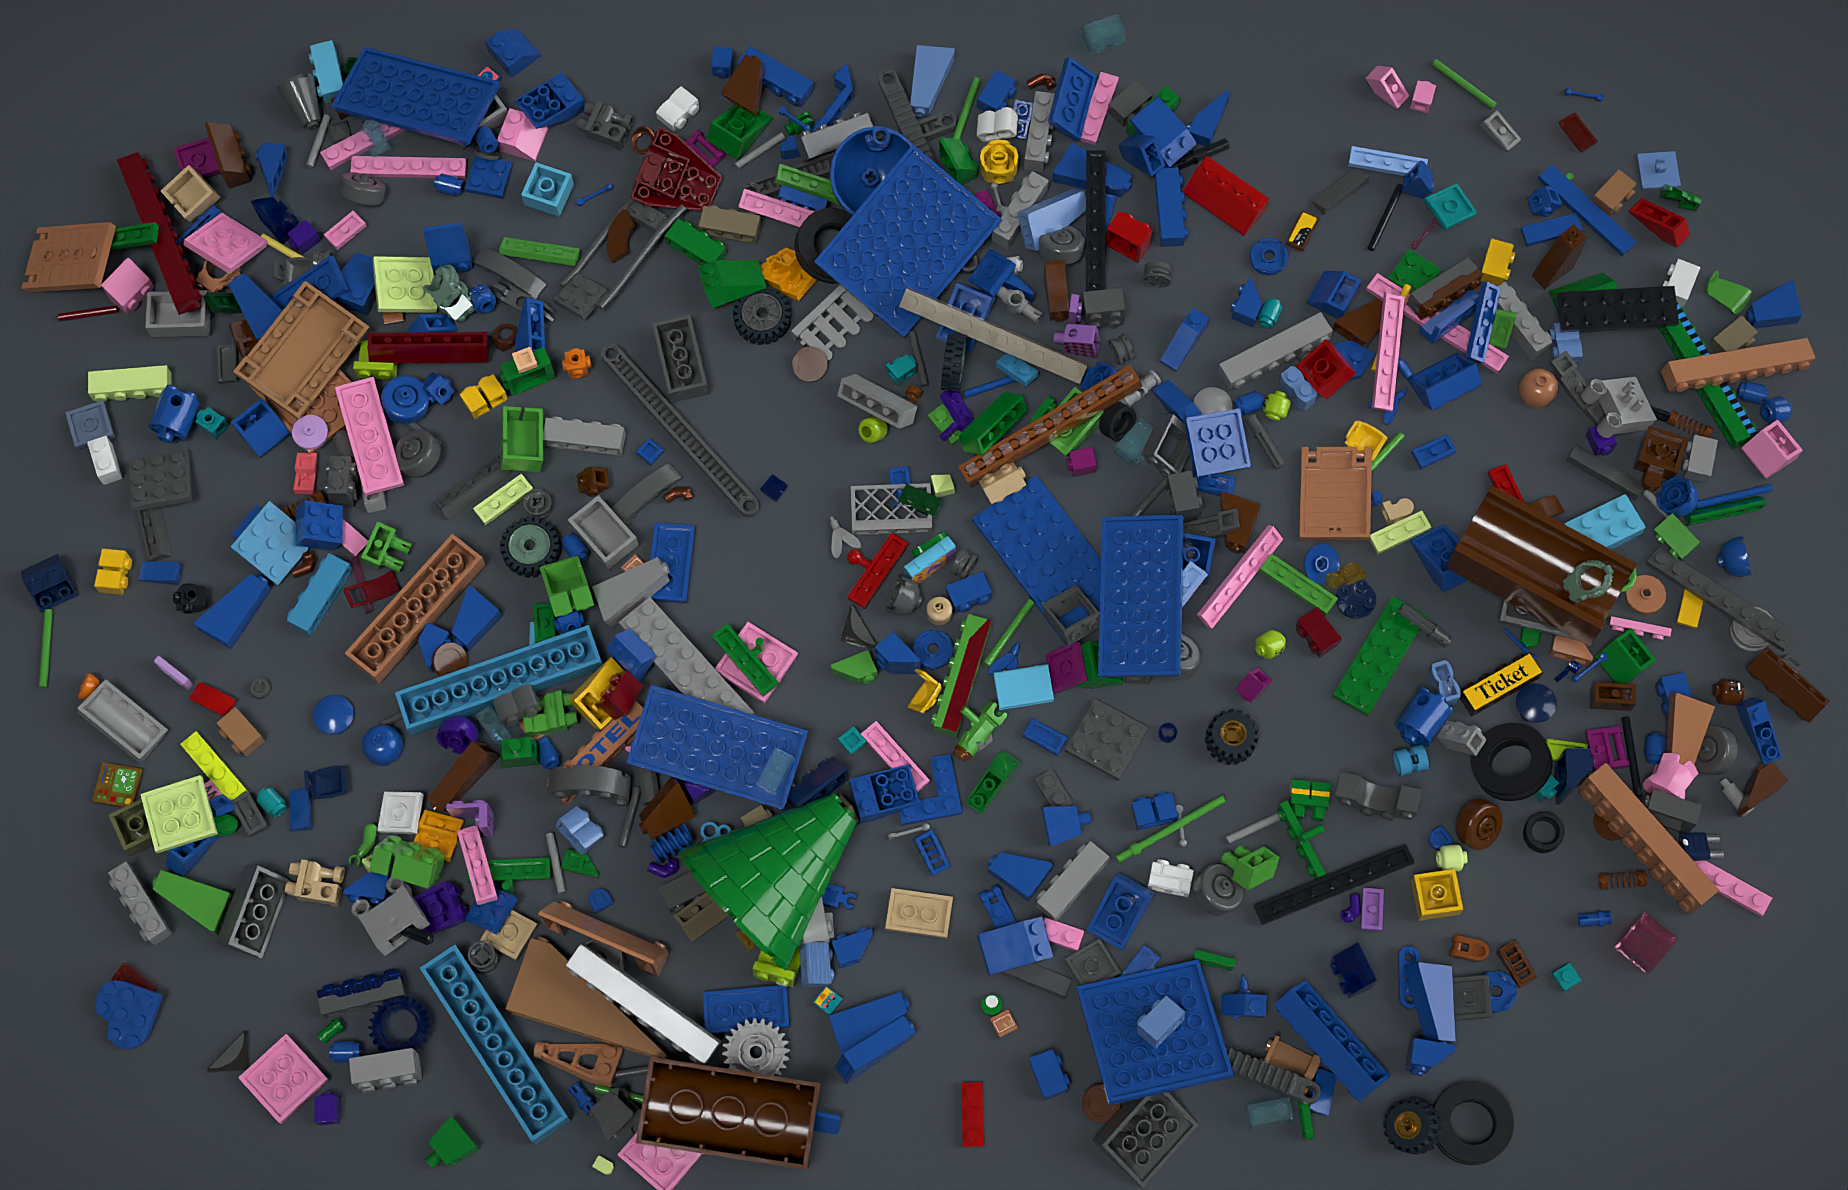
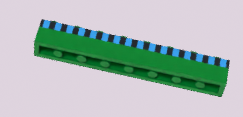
[1658,302,1757,450]

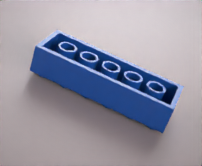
[1274,980,1391,1102]

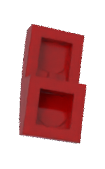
[189,682,236,717]

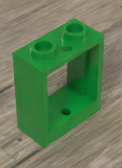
[499,347,556,396]

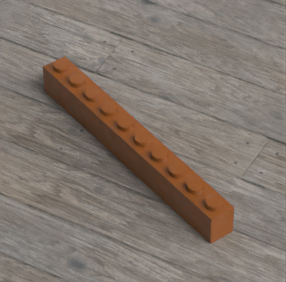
[958,365,1143,488]

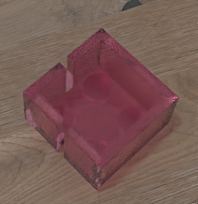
[1614,912,1678,975]

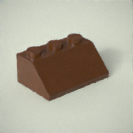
[204,122,252,189]

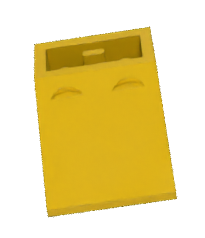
[568,657,624,730]

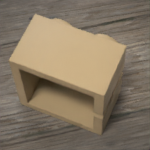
[161,165,221,223]

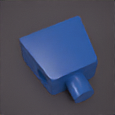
[1040,805,1091,846]

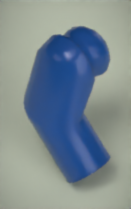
[1397,358,1414,379]

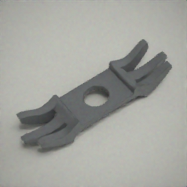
[490,279,557,329]

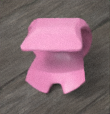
[1643,753,1698,800]

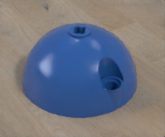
[830,126,913,216]

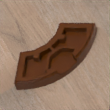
[607,209,635,263]

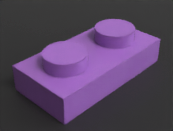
[1068,294,1082,324]
[1360,888,1384,932]

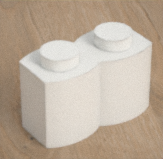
[656,86,700,132]
[977,107,1018,142]

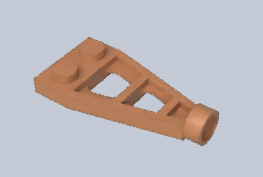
[533,1041,623,1087]

